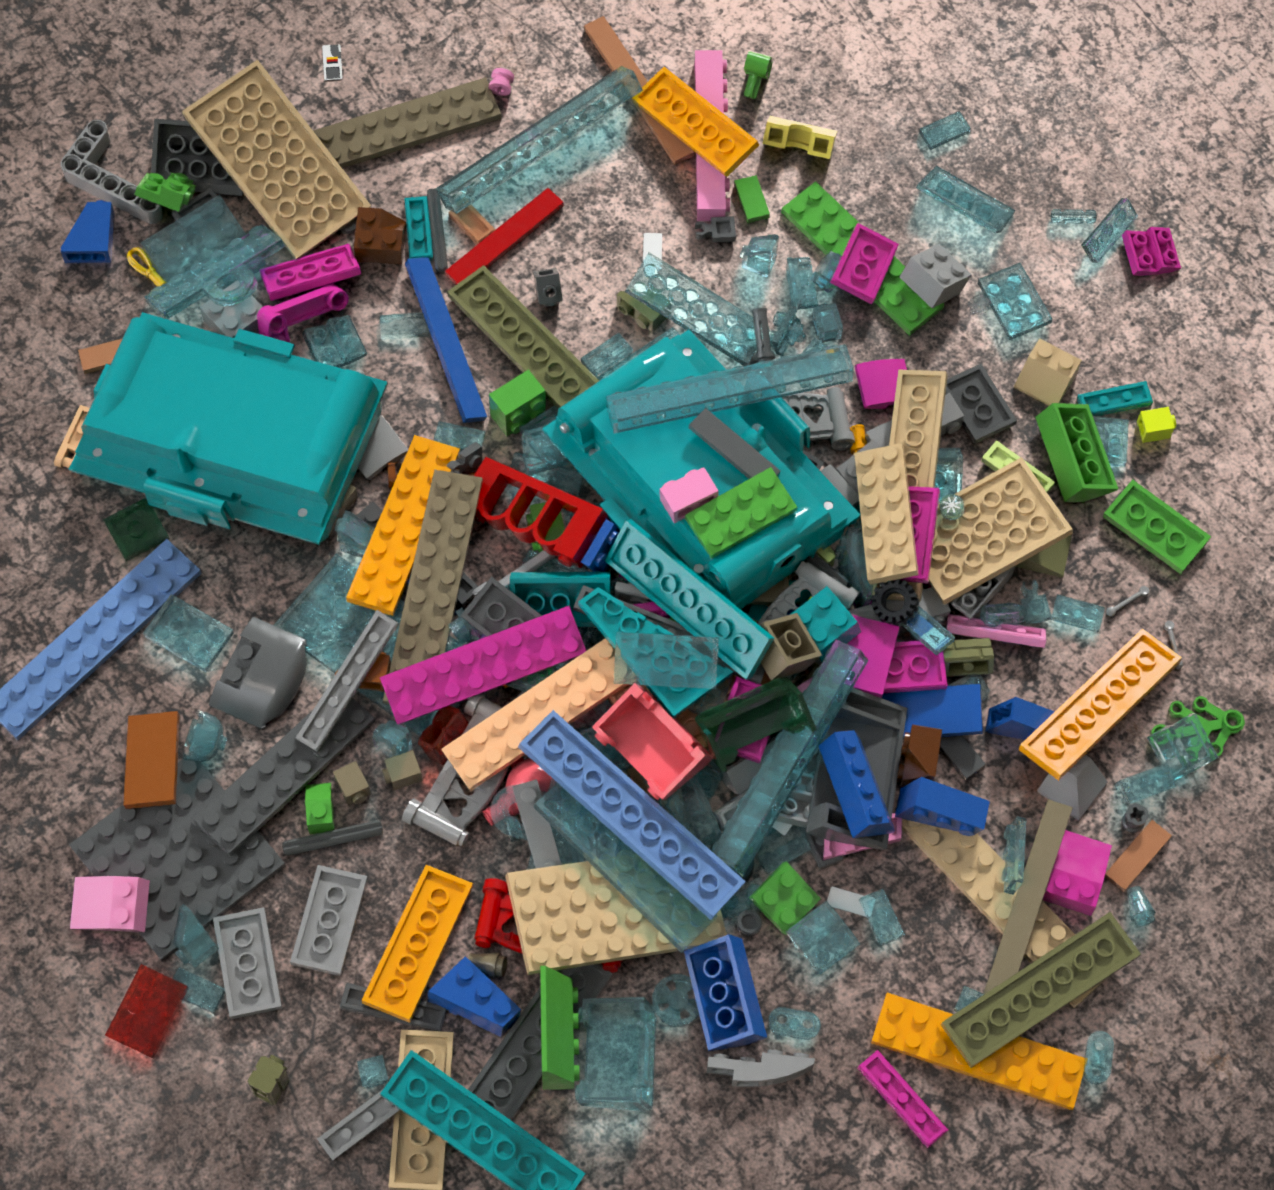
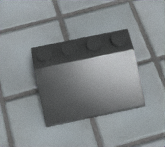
[151,119,243,196]

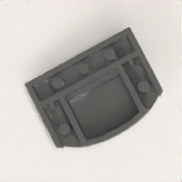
[209,617,308,730]

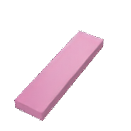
[946,614,1046,648]

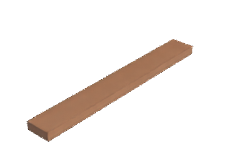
[584,16,695,165]

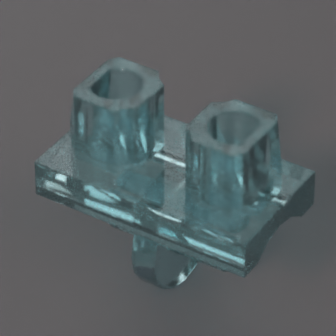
[769,307,806,356]
[448,608,482,646]

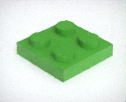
[749,861,821,935]

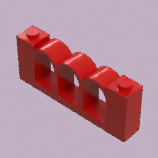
[474,457,610,569]

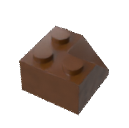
[354,207,406,265]
[897,724,942,788]

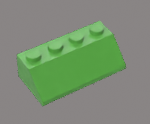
[1035,403,1118,502]

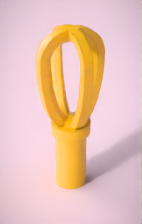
[127,247,167,289]

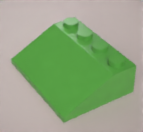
[540,966,580,1090]

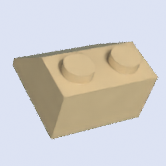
[1014,338,1082,406]

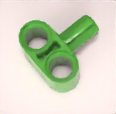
[744,51,773,99]

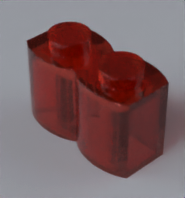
[418,706,469,765]

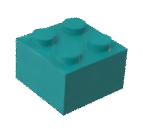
[790,586,861,662]

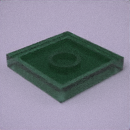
[103,498,170,561]

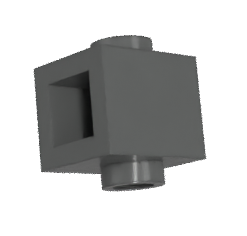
[533,268,563,306]

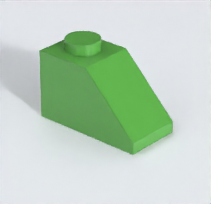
[305,783,335,835]

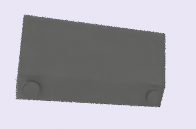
[806,684,907,850]

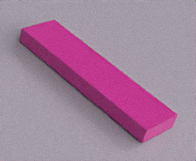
[858,1050,948,1148]

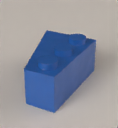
[895,777,990,836]
[427,956,521,1037]

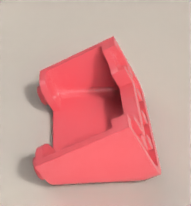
[592,683,713,800]

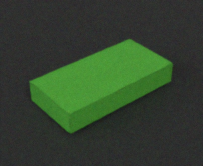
[734,175,770,223]

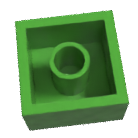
[489,369,546,437]

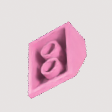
[70,876,150,932]

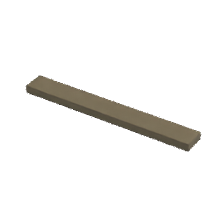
[983,799,1073,995]

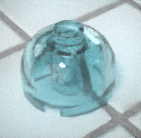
[183,710,227,762]

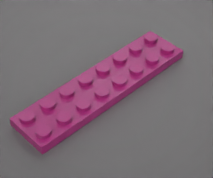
[380,606,586,725]

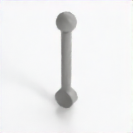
[1106,586,1149,616]
[1164,621,1183,669]

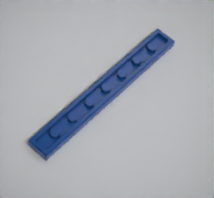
[405,257,487,423]

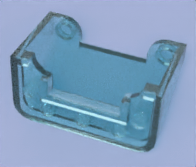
[575,997,656,1111]

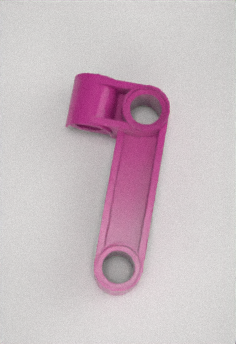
[257,283,349,343]

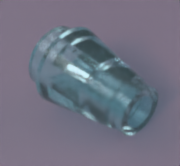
[1127,886,1156,927]

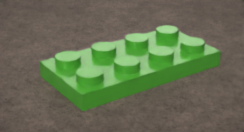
[685,467,798,559]
[1103,479,1211,574]

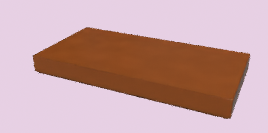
[123,711,180,809]

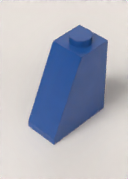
[61,200,115,263]
[985,697,1055,740]

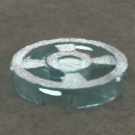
[652,974,700,1027]

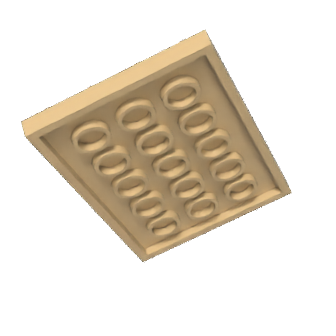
[929,457,1073,605]

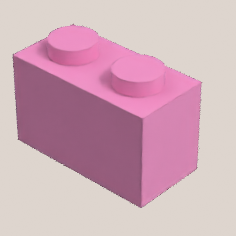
[660,467,718,523]

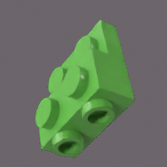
[134,173,196,212]

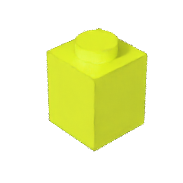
[1137,407,1176,443]

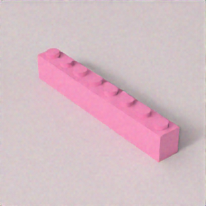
[694,50,730,221]

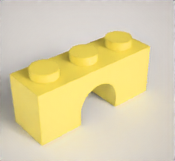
[762,116,837,159]

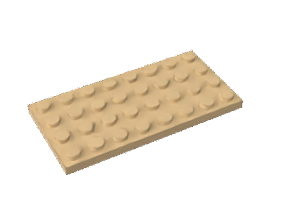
[182,60,371,259]
[505,854,727,975]

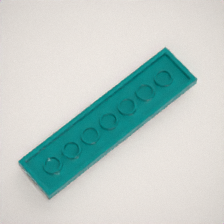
[604,519,774,680]
[379,1050,586,1190]

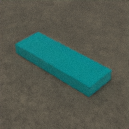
[404,196,433,261]
[1077,381,1153,417]

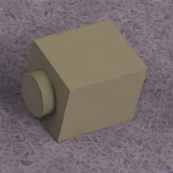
[382,750,423,790]
[333,761,371,805]

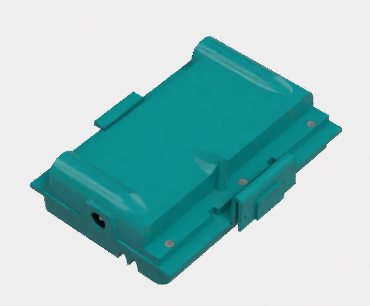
[69,312,388,545]
[542,330,861,610]

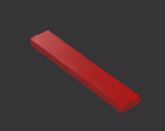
[445,188,564,285]

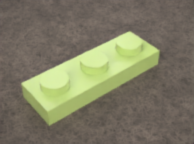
[981,440,1055,493]

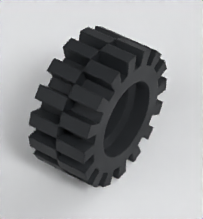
[871,579,919,626]

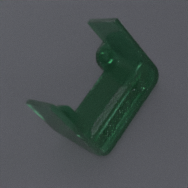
[695,677,817,773]

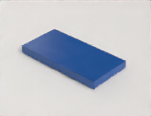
[880,684,983,740]

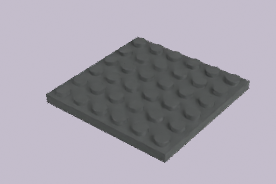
[69,752,286,962]

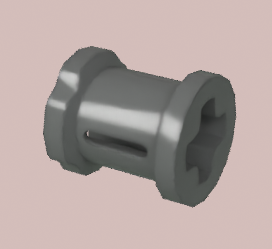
[1122,804,1149,833]

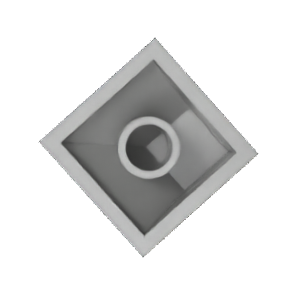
[1037,755,1108,821]

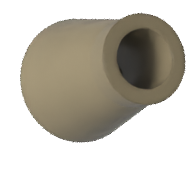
[468,953,508,978]

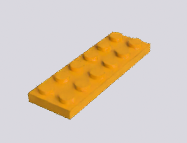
[632,67,759,177]
[362,865,473,1023]

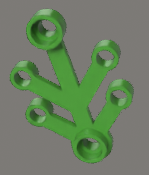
[1150,696,1245,764]

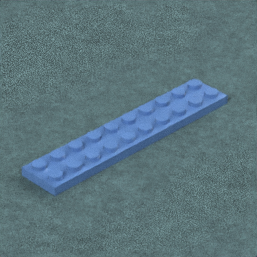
[0,539,202,740]
[518,710,746,920]

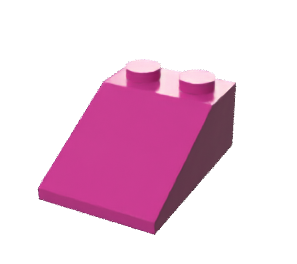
[1043,830,1112,916]

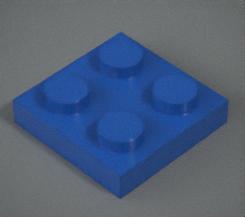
[581,519,620,572]

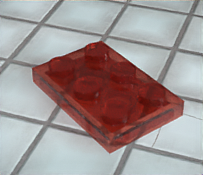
[105,964,189,1058]

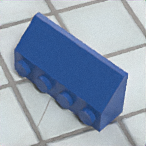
[818,730,895,838]
[684,934,767,1051]

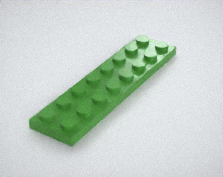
[781,181,944,336]

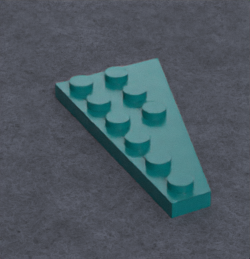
[578,587,733,719]

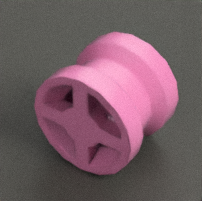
[489,68,514,96]

